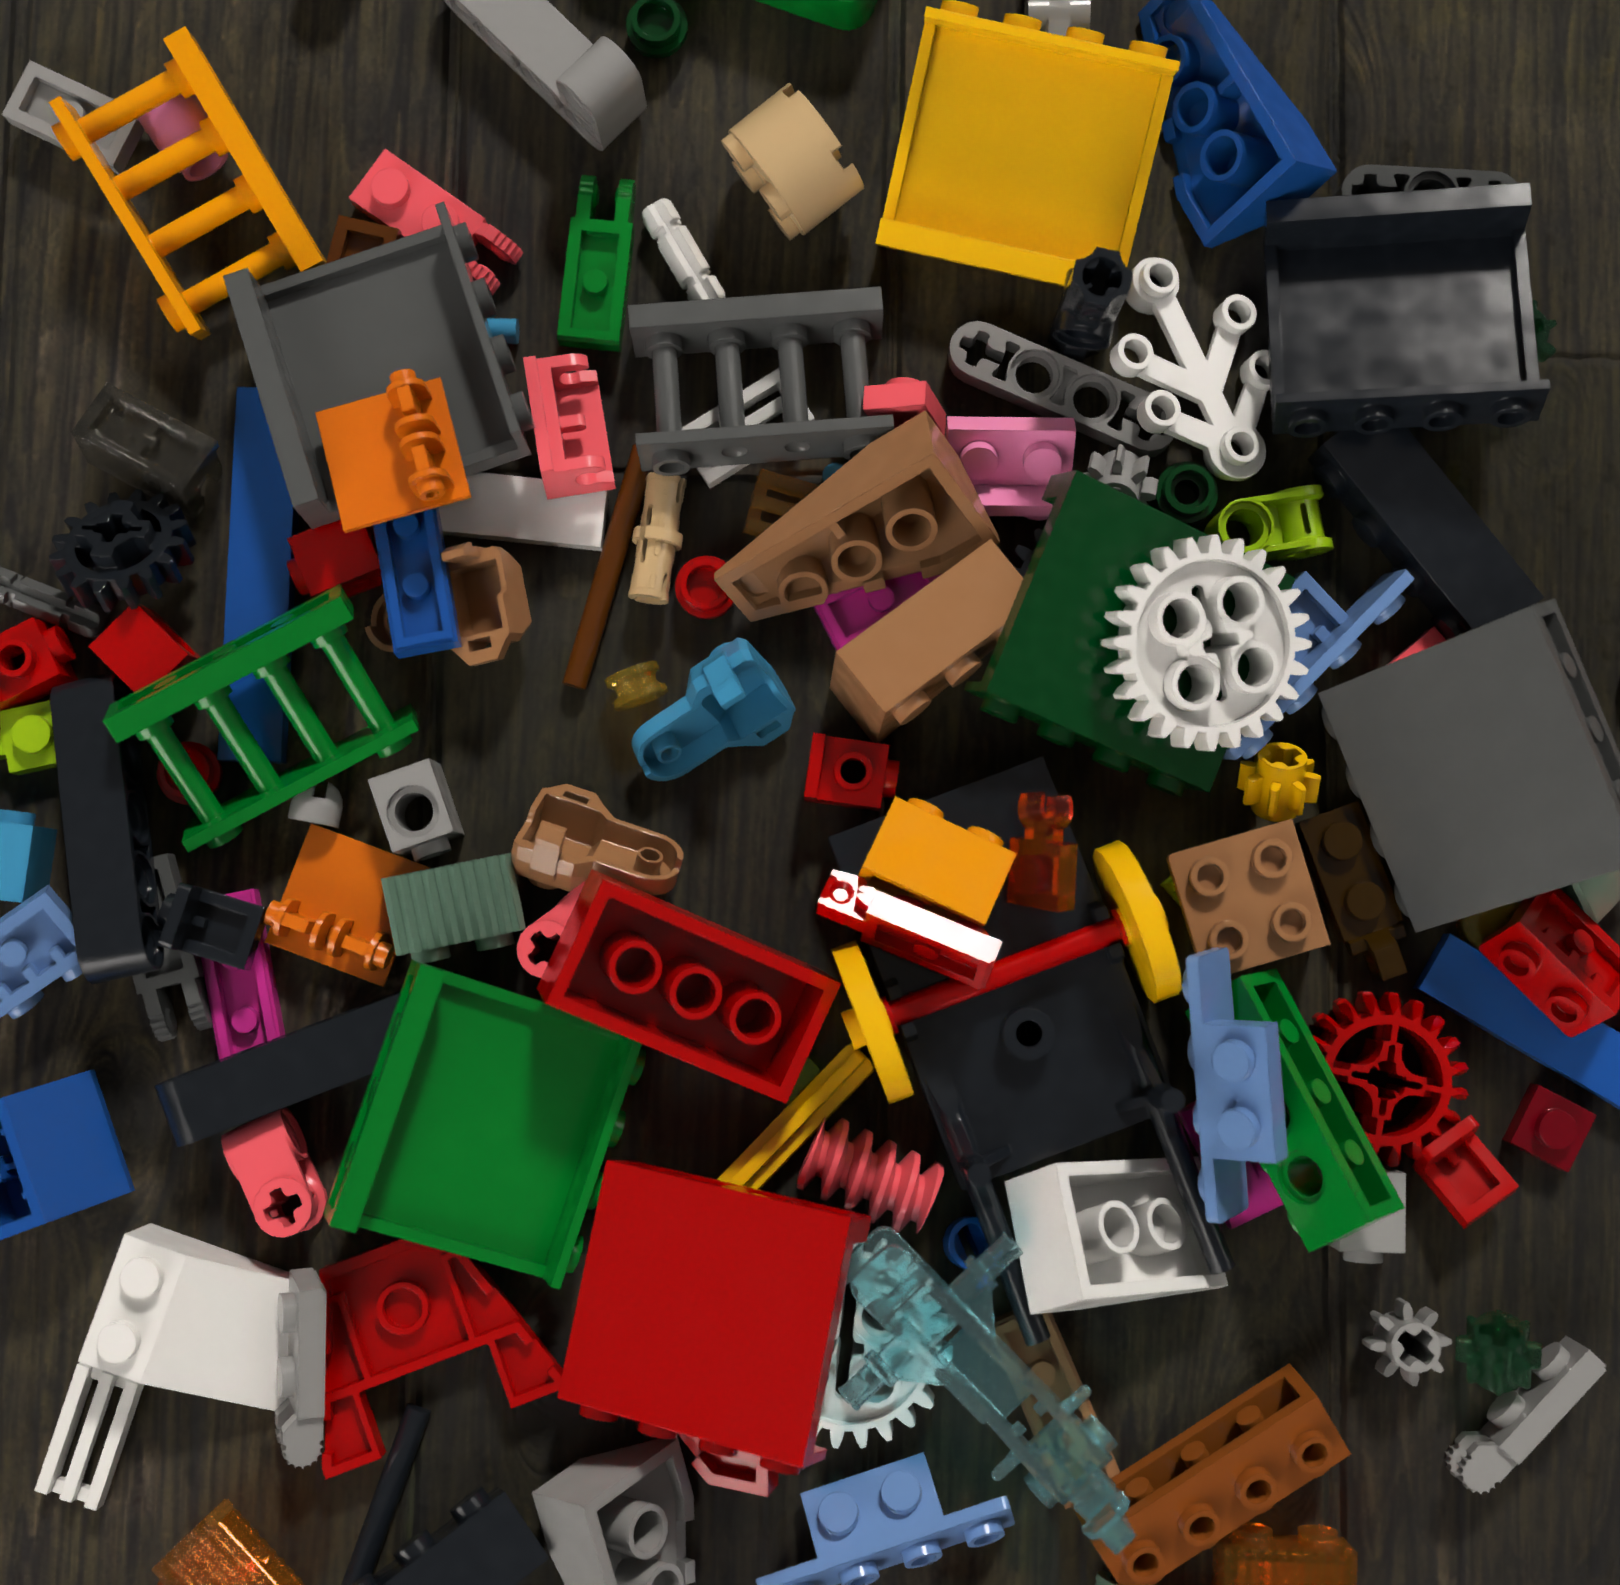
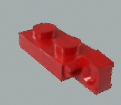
[816,870,1002,990]

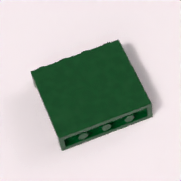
[964,470,1296,797]

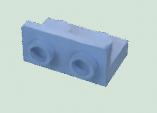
[0,884,82,1019]

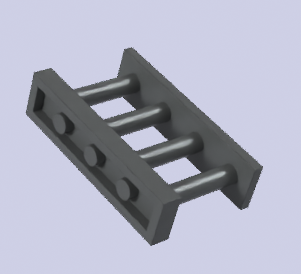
[628,286,894,476]

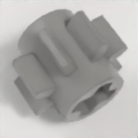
[1084,444,1159,504]
[1362,1298,1452,1386]

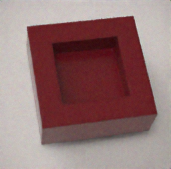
[1502,1083,1597,1173]

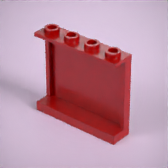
[557,1160,872,1475]

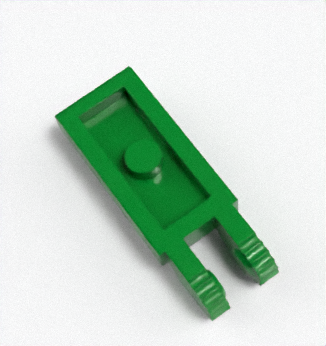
[557,175,636,352]

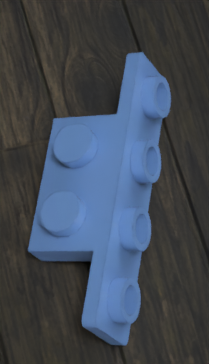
[1223,569,1415,760]
[1182,947,1288,1224]
[755,1452,1015,1585]

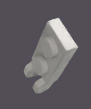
[275,1267,327,1469]
[1444,1336,1607,1494]

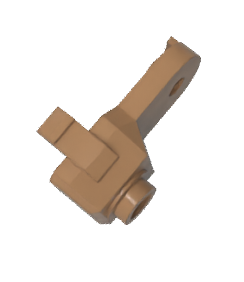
[365,542,532,666]
[511,784,683,895]

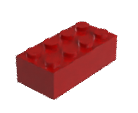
[537,869,841,1104]

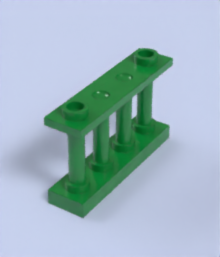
[103,584,419,853]

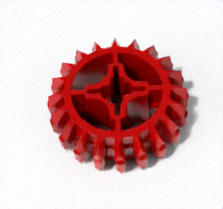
[1312,991,1469,1167]

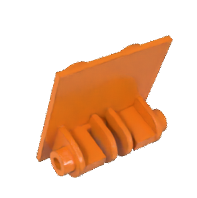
[315,369,472,533]
[263,823,430,987]

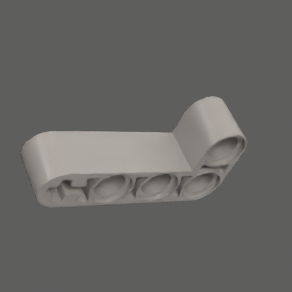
[444,0,647,151]

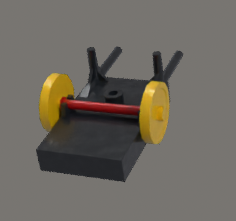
[828,756,1235,1346]

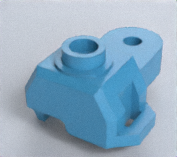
[631,637,796,781]

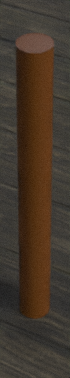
[562,444,651,690]

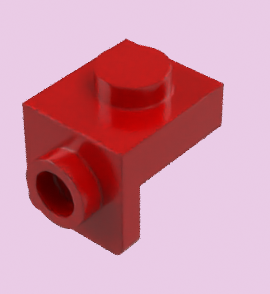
[1412,1115,1519,1229]

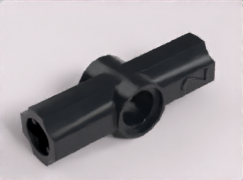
[1048,247,1133,363]

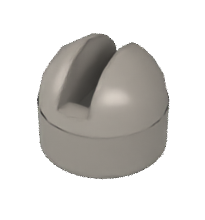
[288,782,343,828]

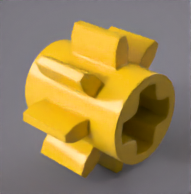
[1237,742,1321,822]

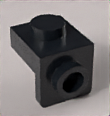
[157,883,267,970]

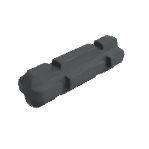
[0,566,109,639]

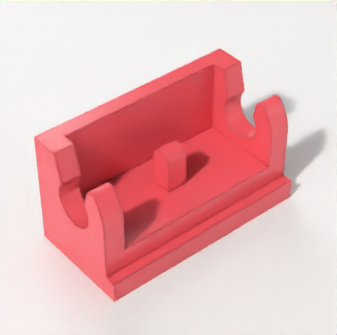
[523,353,616,500]

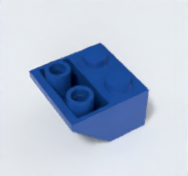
[0,1069,135,1240]

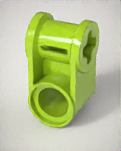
[1203,485,1334,562]

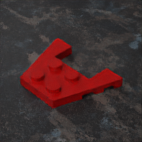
[319,1238,563,1480]

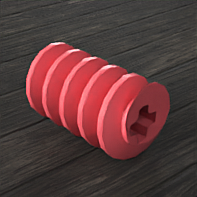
[796,1117,944,1235]

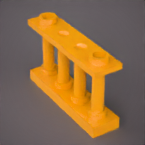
[49,26,326,340]

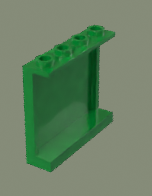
[323,960,646,1290]

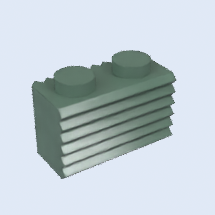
[381,853,526,963]

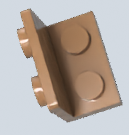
[1167,819,1331,973]

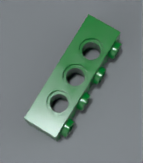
[1185,968,1405,1253]

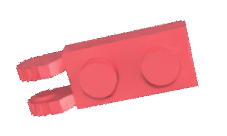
[349,149,523,296]

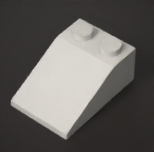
[1005,1156,1228,1315]
[78,1223,289,1411]

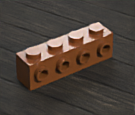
[1071,1363,1351,1585]

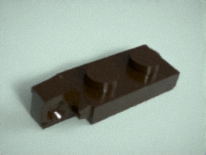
[1294,801,1407,981]

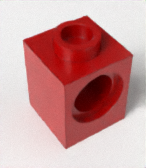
[286,520,383,598]
[88,604,200,692]

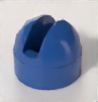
[942,1216,993,1270]

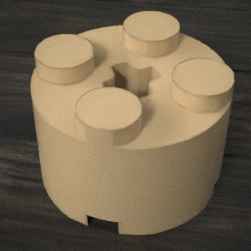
[721,83,864,241]

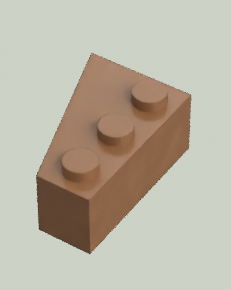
[829,539,1023,743]

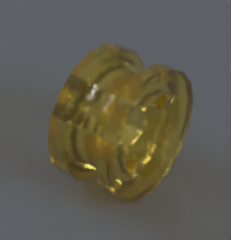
[604,661,669,711]

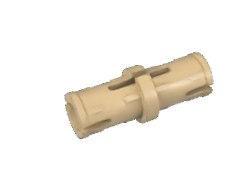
[628,472,687,605]

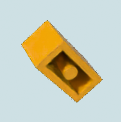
[858,796,1017,928]

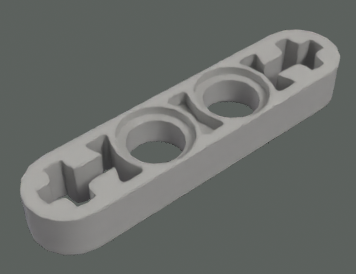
[947,321,1174,458]

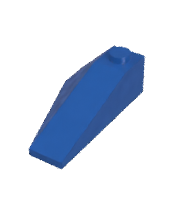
[1138,0,1338,248]

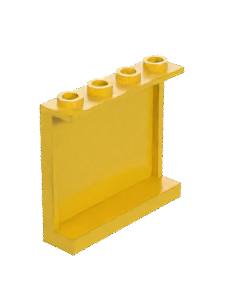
[875,0,1181,286]

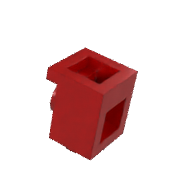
[0,617,79,711]
[804,732,900,812]

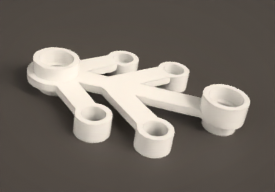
[1110,257,1270,481]

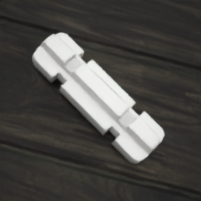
[642,198,726,301]

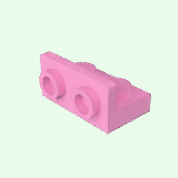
[946,416,1076,521]

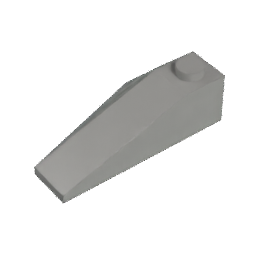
[532,1438,695,1585]

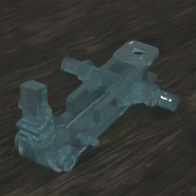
[838,1226,1136,1555]

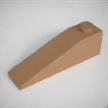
[714,410,1000,622]

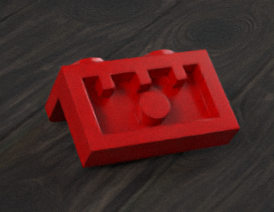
[1479,888,1620,1037]

